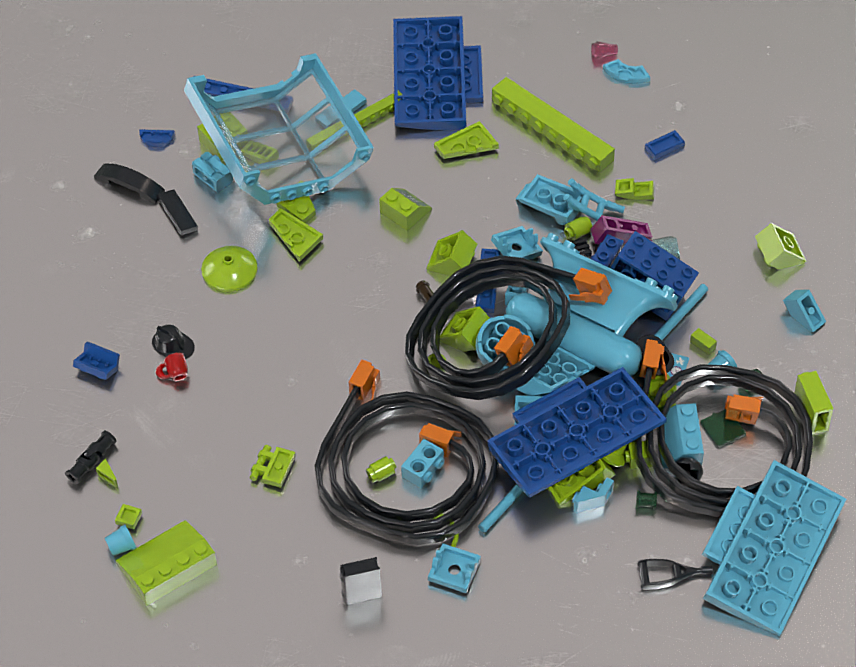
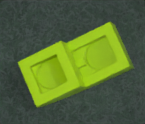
[615,178,654,200]

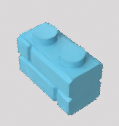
[192,152,233,193]

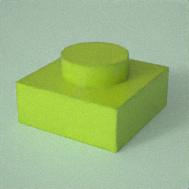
[115,504,142,529]

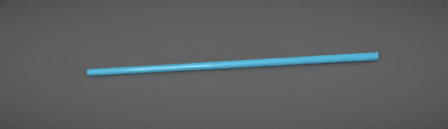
[478,284,708,533]

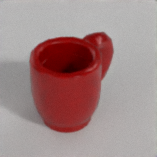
[156,353,188,381]

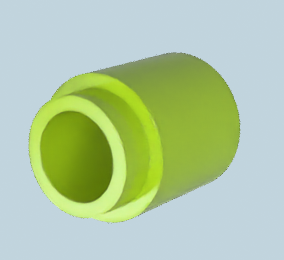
[564,216,592,241]
[365,456,397,483]

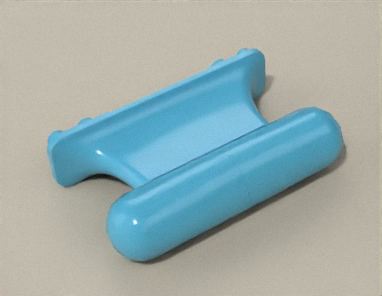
[506,233,678,376]

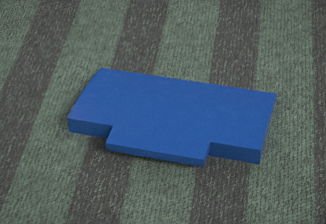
[393,16,483,130]
[487,367,667,498]

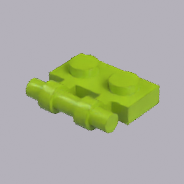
[249,445,296,488]

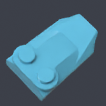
[516,174,582,225]

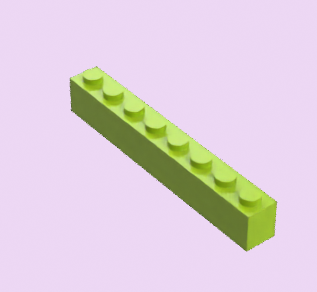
[492,77,615,172]

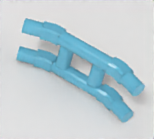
[563,178,625,221]

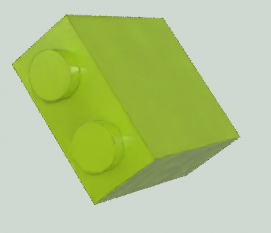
[794,371,834,434]

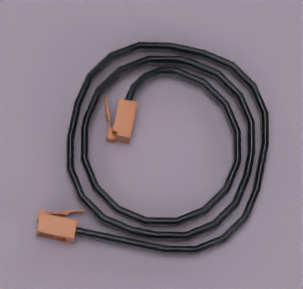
[405,255,612,400]
[634,339,813,518]
[314,359,499,546]

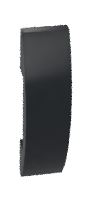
[94,163,165,204]

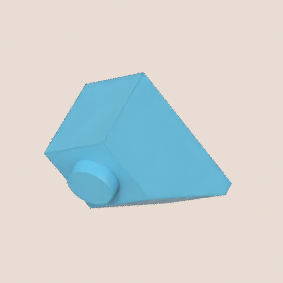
[783,290,826,332]

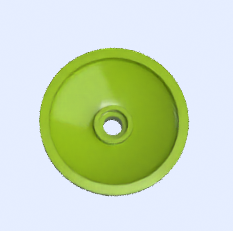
[201,246,258,292]

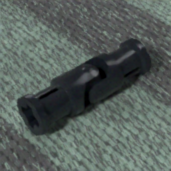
[65,430,117,484]

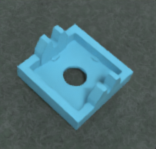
[491,226,543,260]
[428,544,481,593]

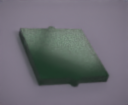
[700,409,746,448]

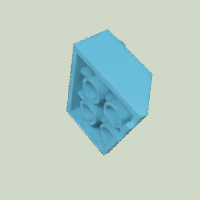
[517,347,595,396]

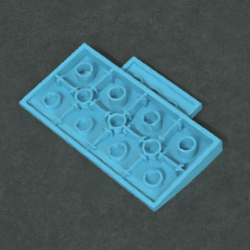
[702,460,846,636]

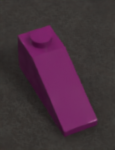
[590,215,652,244]

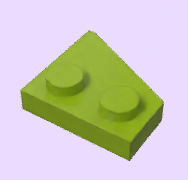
[277,181,316,223]

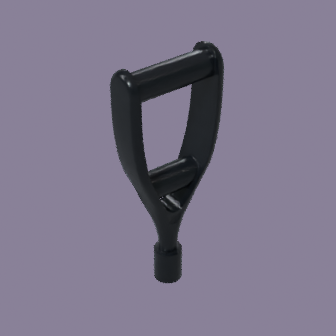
[637,559,713,590]

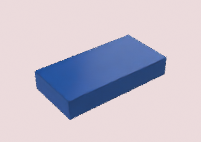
[645,130,685,160]

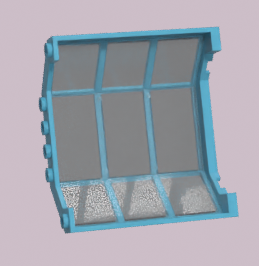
[184,53,374,205]

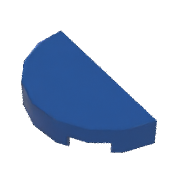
[139,129,175,147]

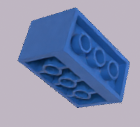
[610,231,699,321]

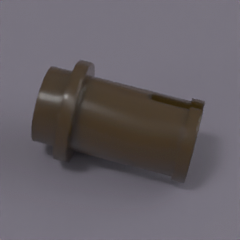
[416,280,434,303]

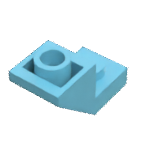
[572,477,614,513]

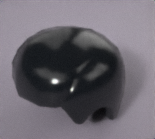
[675,457,703,487]

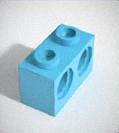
[401,439,445,488]

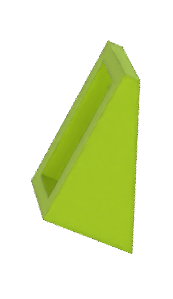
[96,458,118,487]

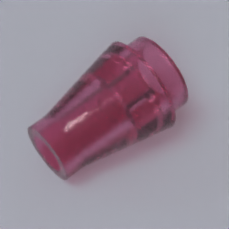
[591,41,618,59]

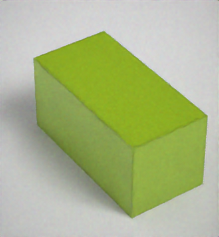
[690,328,717,355]

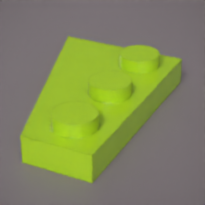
[434,121,499,159]
[269,208,323,262]

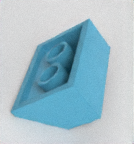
[656,403,704,469]

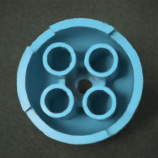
[476,314,535,373]

